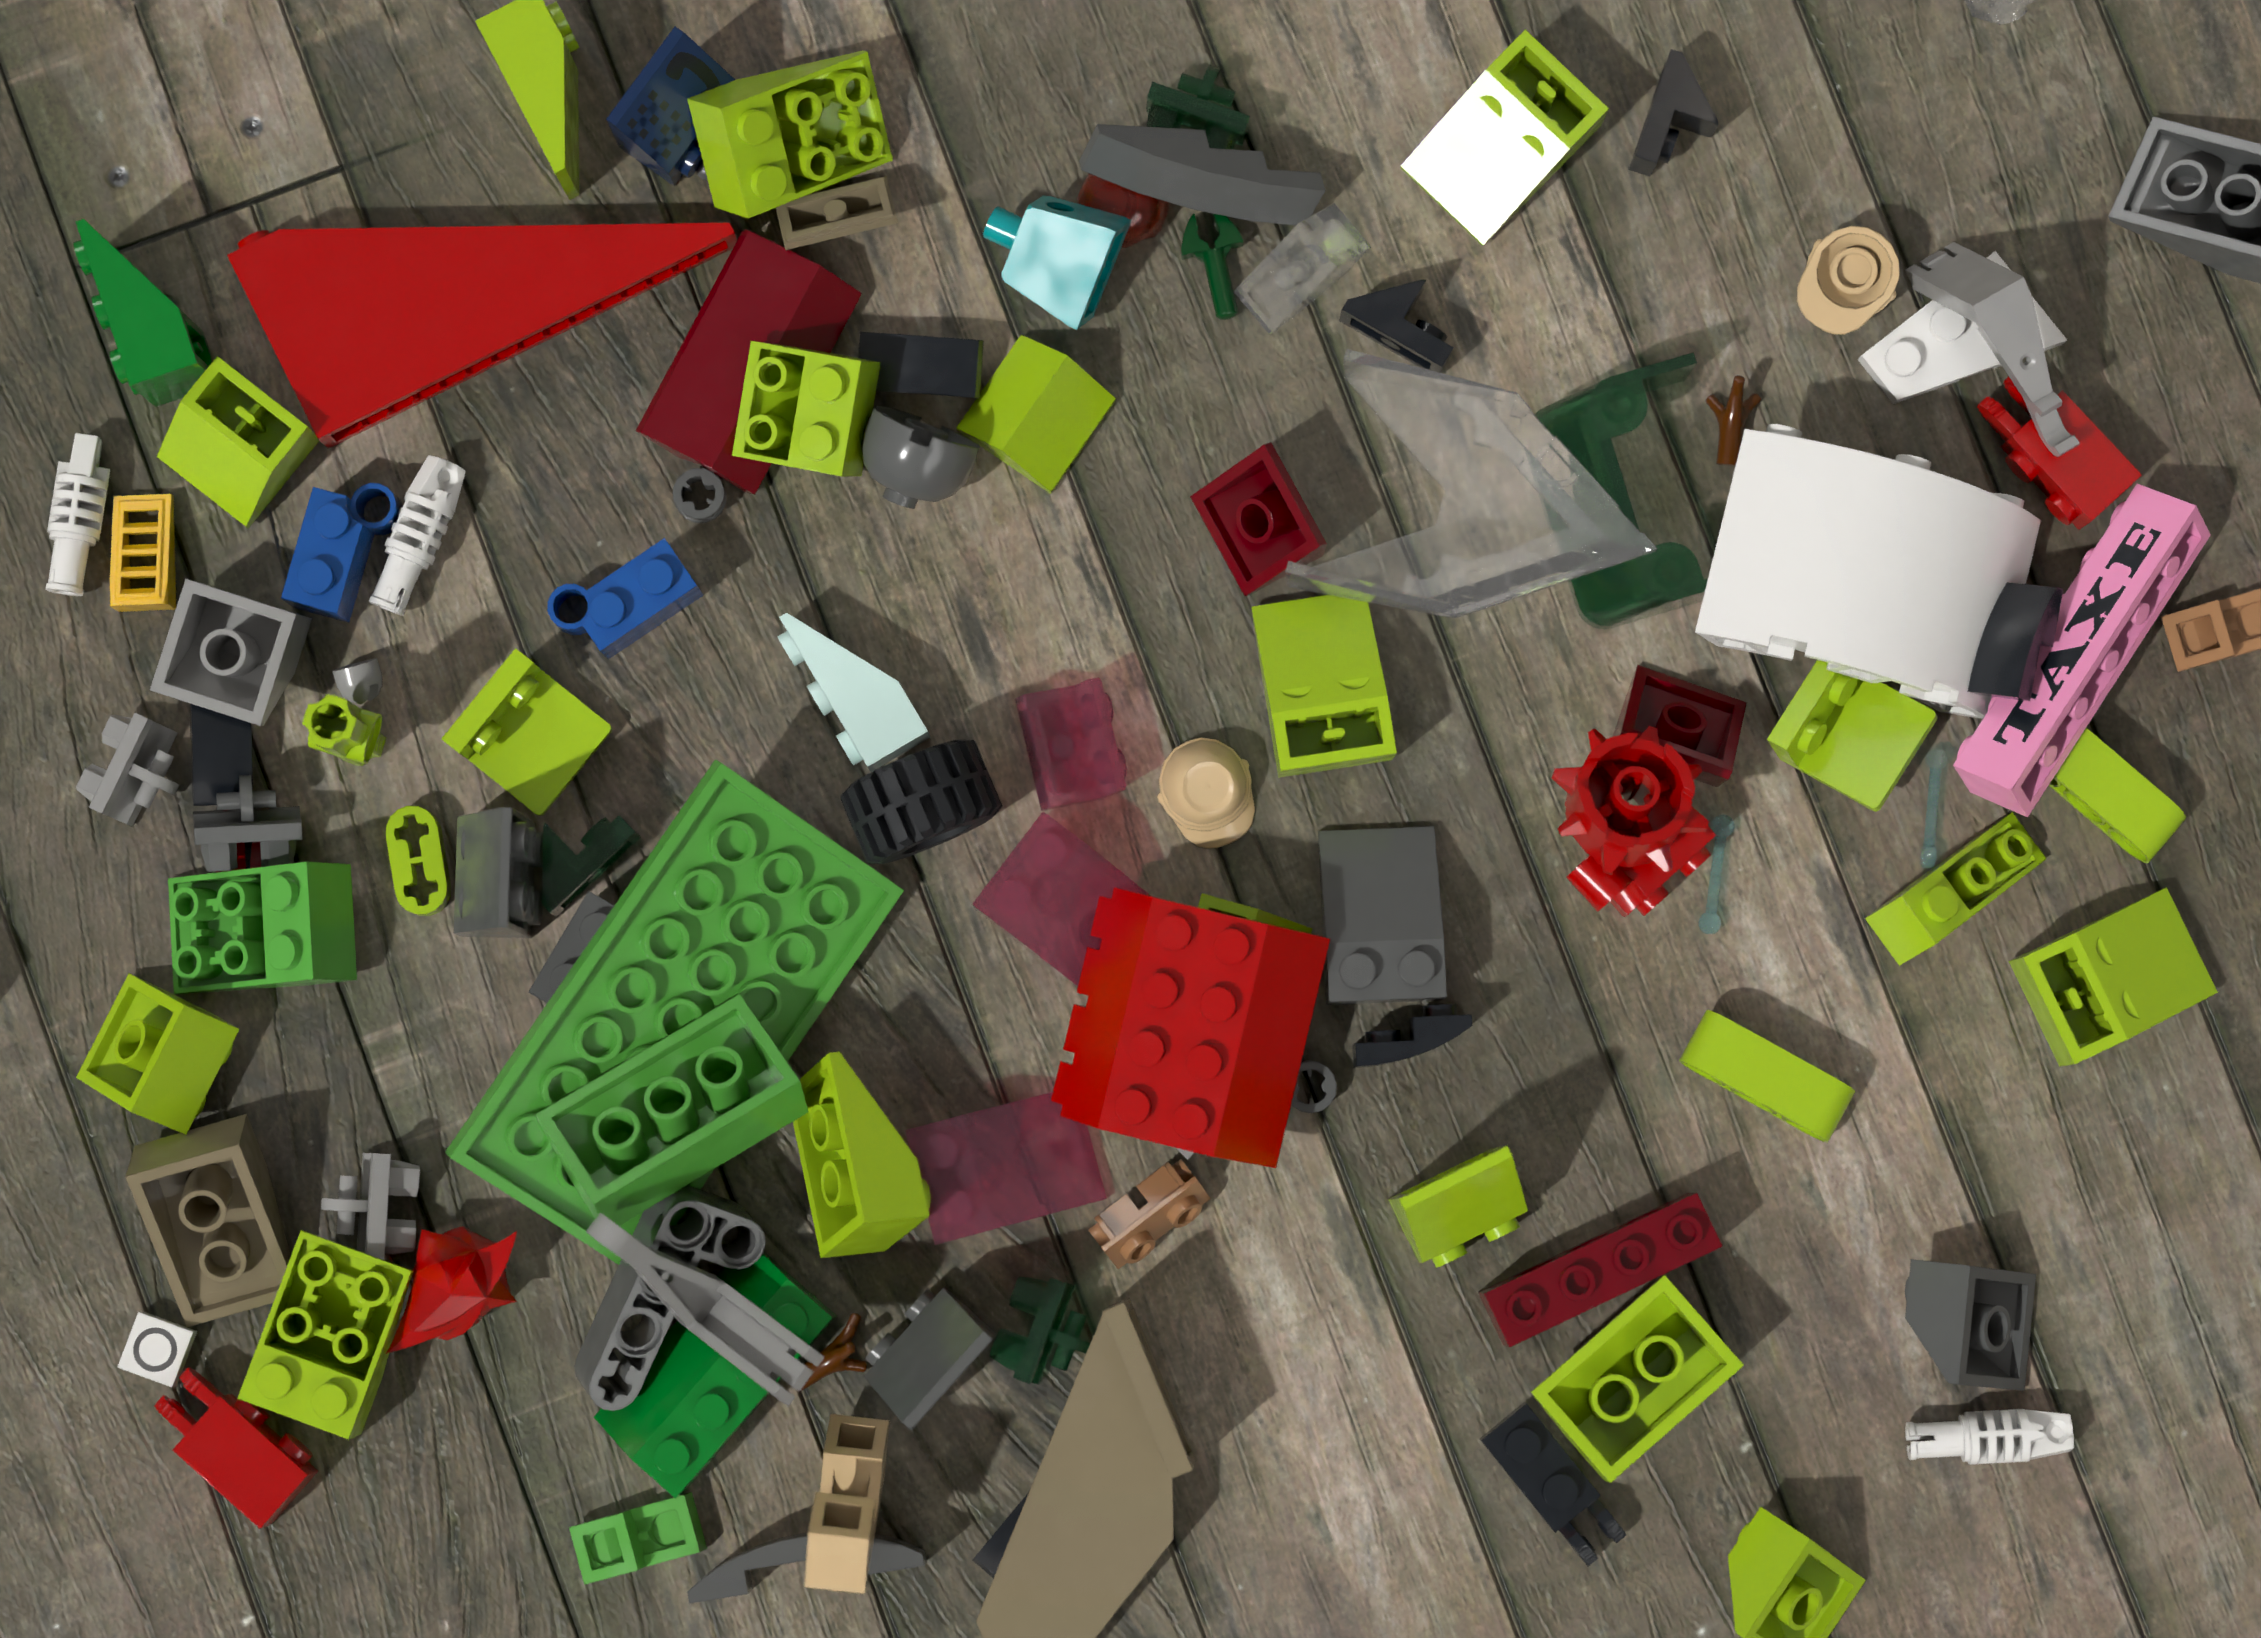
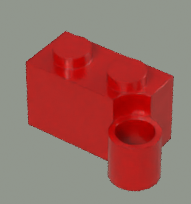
[1566,826,1716,917]

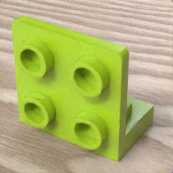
[441,648,612,816]
[1767,660,1937,812]

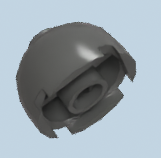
[861,405,980,509]

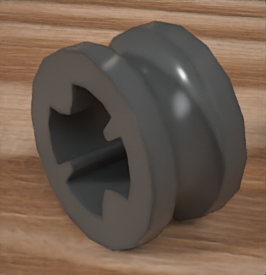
[673,468,726,523]
[1292,1060,1337,1113]

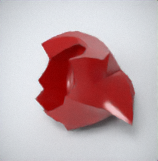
[386,1226,517,1354]

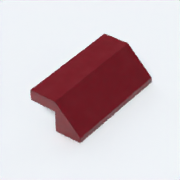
[635,229,862,495]

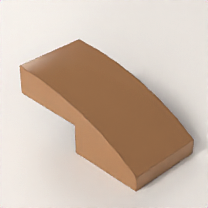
[2161,588,2261,672]

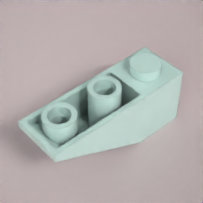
[777,613,930,772]

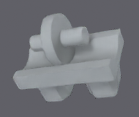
[76,712,179,827]
[321,1153,420,1260]

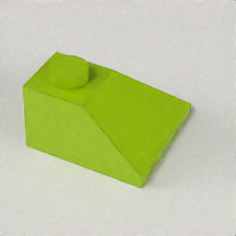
[1728,1507,1866,1638]

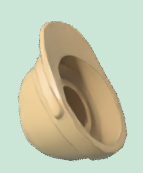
[1797,226,1900,335]
[1157,737,1255,849]

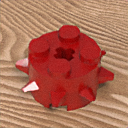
[1551,726,1709,875]

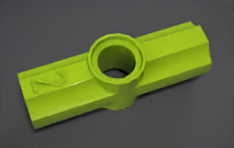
[302,694,387,766]

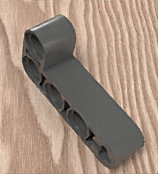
[574,1185,766,1411]

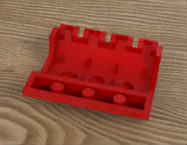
[1051,887,1331,1168]

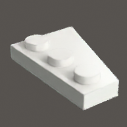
[1858,251,2067,404]

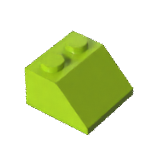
[76,973,239,1134]

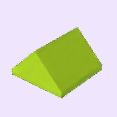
[956,335,1116,494]

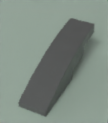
[1079,124,1325,226]

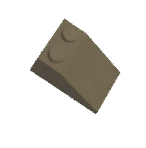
[125,1114,291,1327]

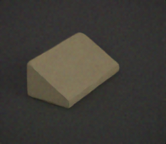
[776,176,898,250]

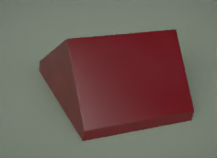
[1190,442,1327,597]
[1612,665,1747,787]

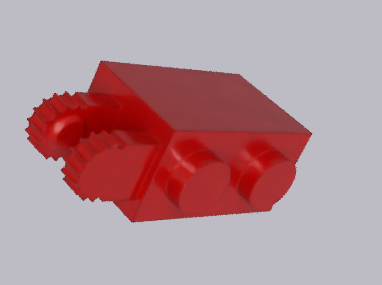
[1977,377,2142,530]
[154,1367,318,1529]

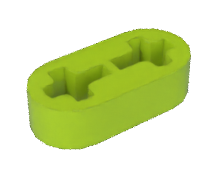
[386,806,451,916]

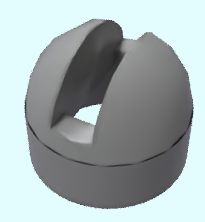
[332,658,383,704]

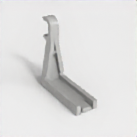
[1905,242,2080,457]
[586,1212,825,1406]

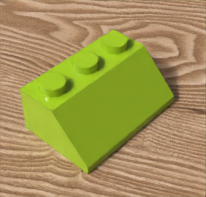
[1531,1275,1744,1483]

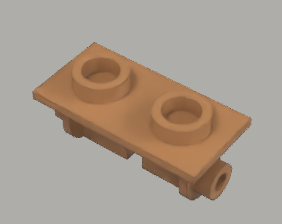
[1088,1159,1211,1269]

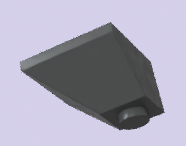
[1905,1259,2036,1391]

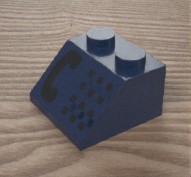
[606,26,735,187]

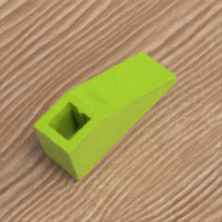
[1865,812,2046,966]

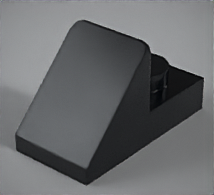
[1628,49,1719,177]
[1339,279,1454,378]

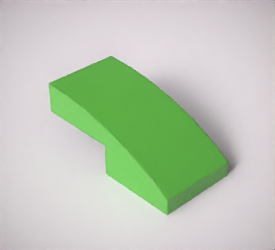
[569,1492,707,1585]

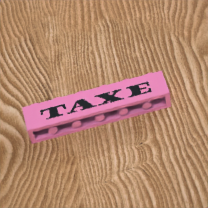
[1953,484,2211,817]

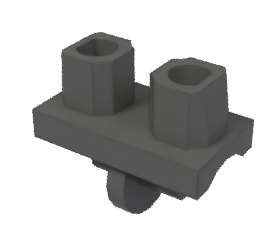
[193,775,302,872]

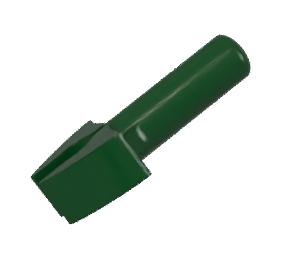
[1181,213,1243,320]

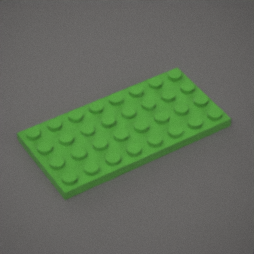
[445,759,904,1265]

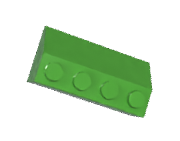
[535,994,808,1226]

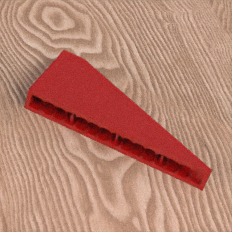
[227,222,737,449]

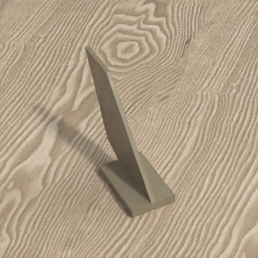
[976,1298,1196,1638]

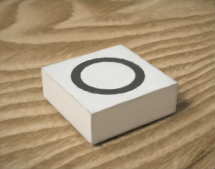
[117,1311,197,1387]

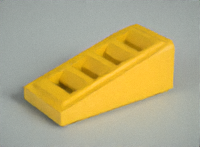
[110,494,176,612]

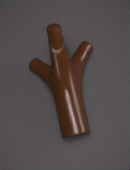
[1706,375,1761,466]
[797,1313,867,1392]

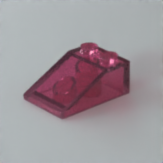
[972,811,1150,987]
[905,1092,1107,1245]

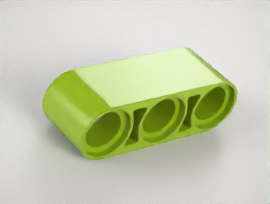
[2049,727,2186,863]
[1679,1010,1855,1143]

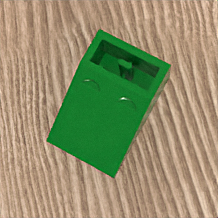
[73,219,213,407]

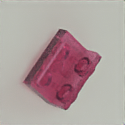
[1015,677,1127,811]

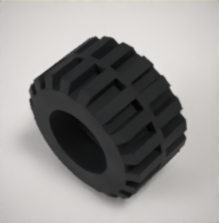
[840,740,1003,864]

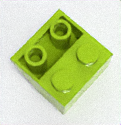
[732,341,881,477]
[156,356,320,529]

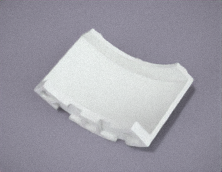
[1695,424,2041,719]

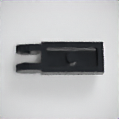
[1479,1402,1627,1566]

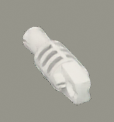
[45,433,110,596]
[369,455,466,616]
[1905,1409,2074,1465]

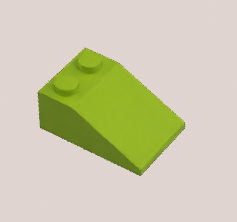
[475,0,580,200]
[793,1052,931,1258]
[1388,1146,1528,1268]

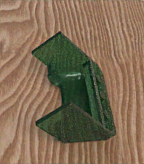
[1525,352,1708,629]

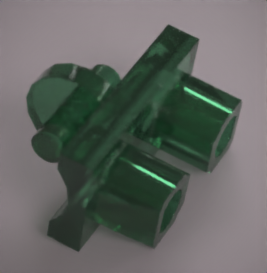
[1146,64,1250,150]
[989,1276,1091,1385]

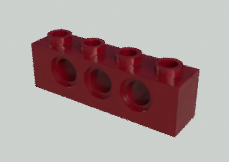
[1478,1193,1723,1348]

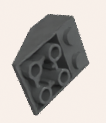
[454,807,545,938]

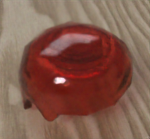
[1076,173,1169,248]

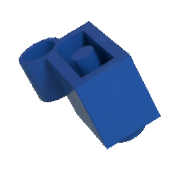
[281,483,403,623]
[548,538,703,660]

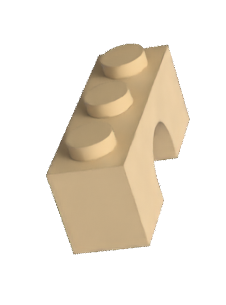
[805,1414,889,1594]

